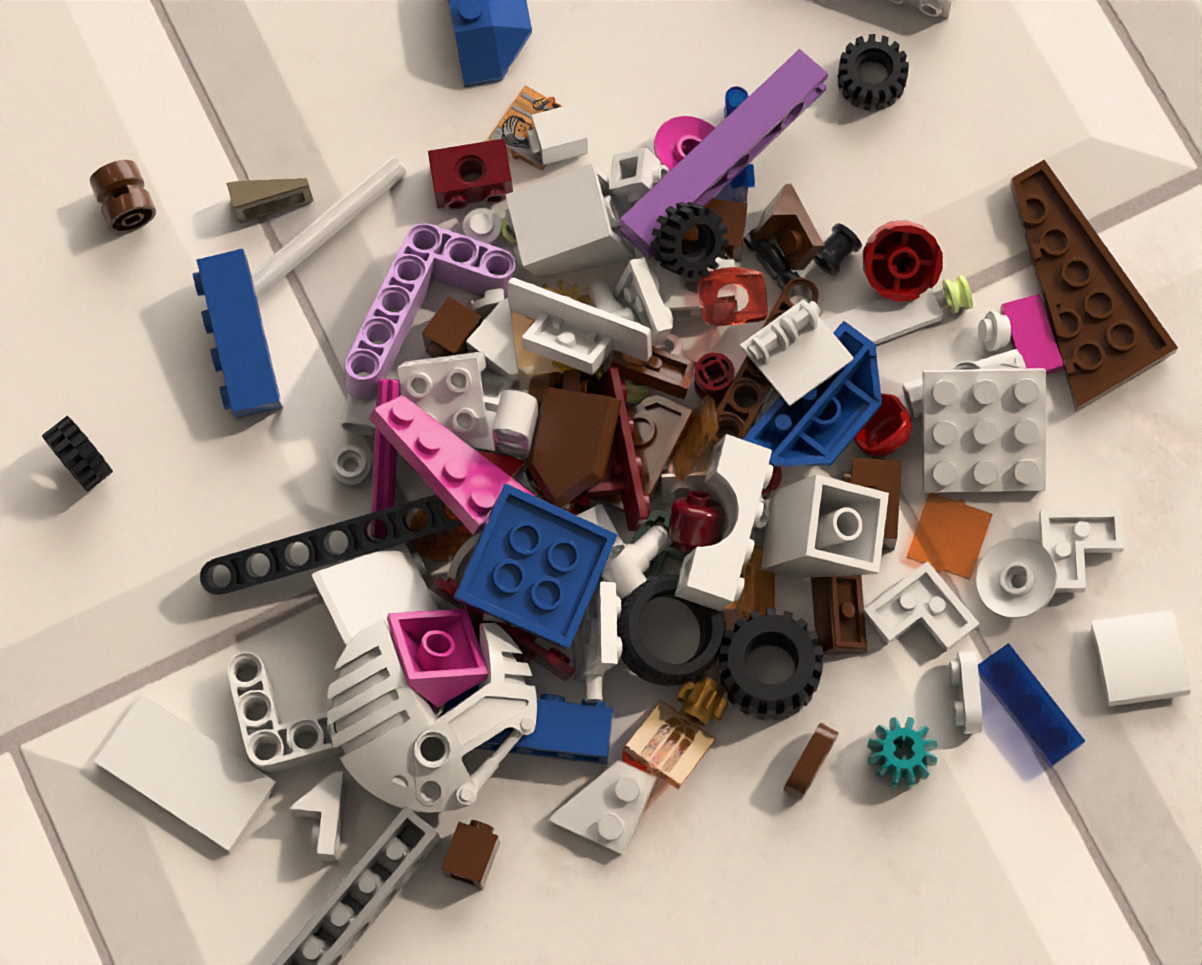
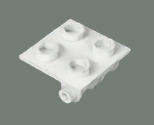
[740,299,854,406]

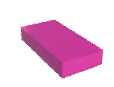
[1000,294,1064,375]

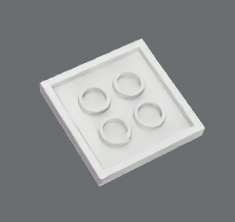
[922,368,1046,493]

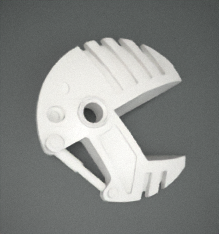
[327,619,537,813]

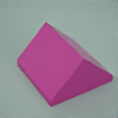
[386,608,489,707]

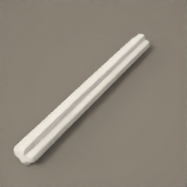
[251,156,407,299]

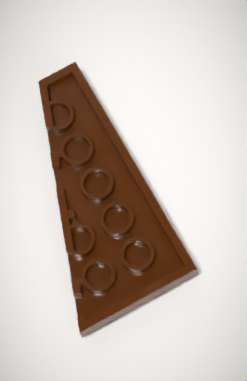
[1010,160,1178,412]

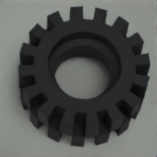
[837,34,909,111]
[651,202,729,279]
[42,415,113,492]

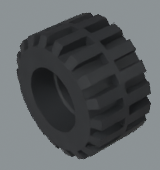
[718,608,823,720]

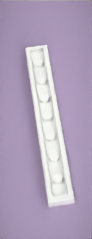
[637,287,943,413]

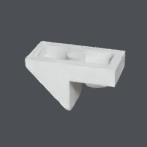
[289,771,347,862]

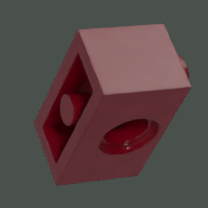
[428,138,513,210]

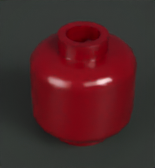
[668,491,724,554]

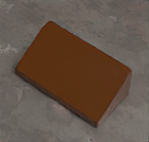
[811,575,867,655]

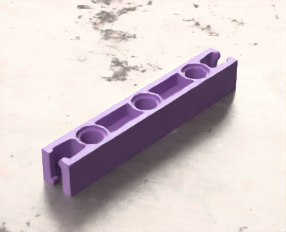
[620,48,828,259]

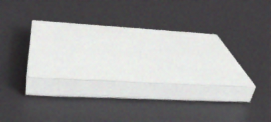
[94,694,278,853]

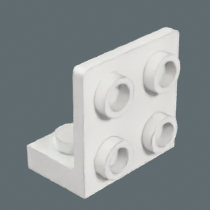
[397,351,489,440]

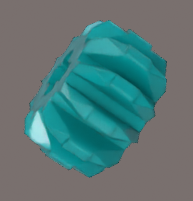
[867,717,938,788]

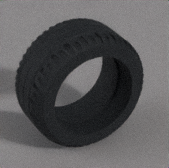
[617,574,726,686]

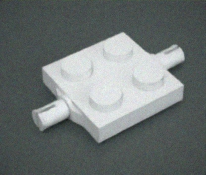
[573,578,622,703]

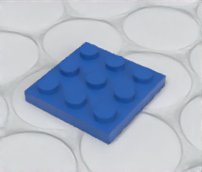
[453,483,618,650]

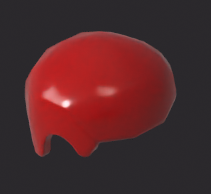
[854,393,912,457]

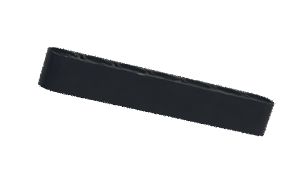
[200,494,464,595]

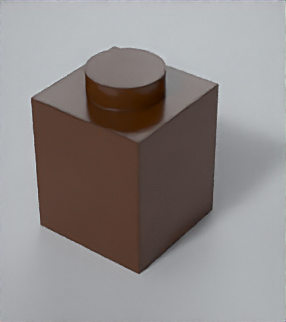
[422,296,482,358]
[441,820,500,890]

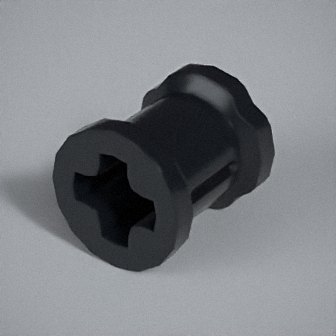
[813,223,862,276]

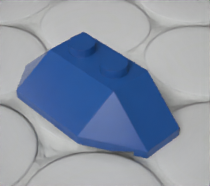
[448,0,532,87]
[742,321,882,467]

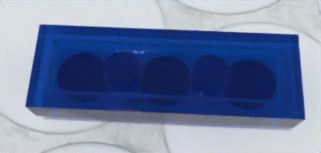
[978,643,1086,768]

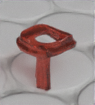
[698,267,768,326]

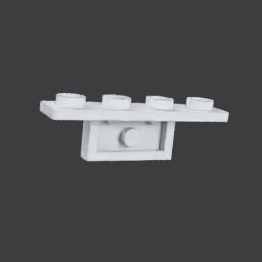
[507,278,652,375]

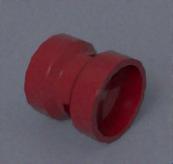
[694,353,735,404]

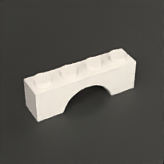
[675,434,773,611]

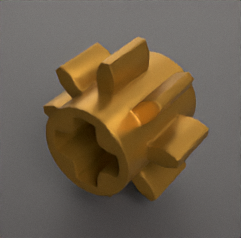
[677,675,729,726]

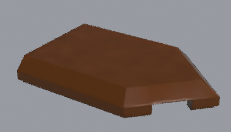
[526,387,622,509]

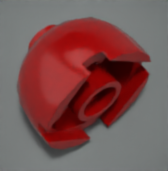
[863,220,943,302]

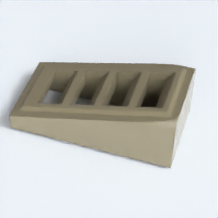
[226,178,314,223]

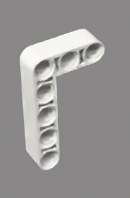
[340,390,539,461]
[227,651,446,774]

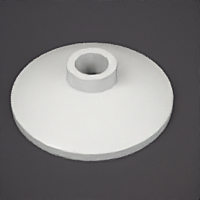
[976,538,1058,619]

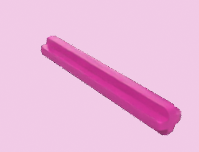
[370,379,400,539]

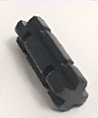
[744,227,801,291]

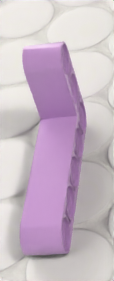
[345,223,516,400]

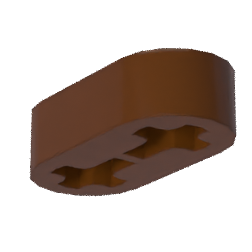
[783,723,839,800]

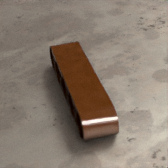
[708,277,819,452]

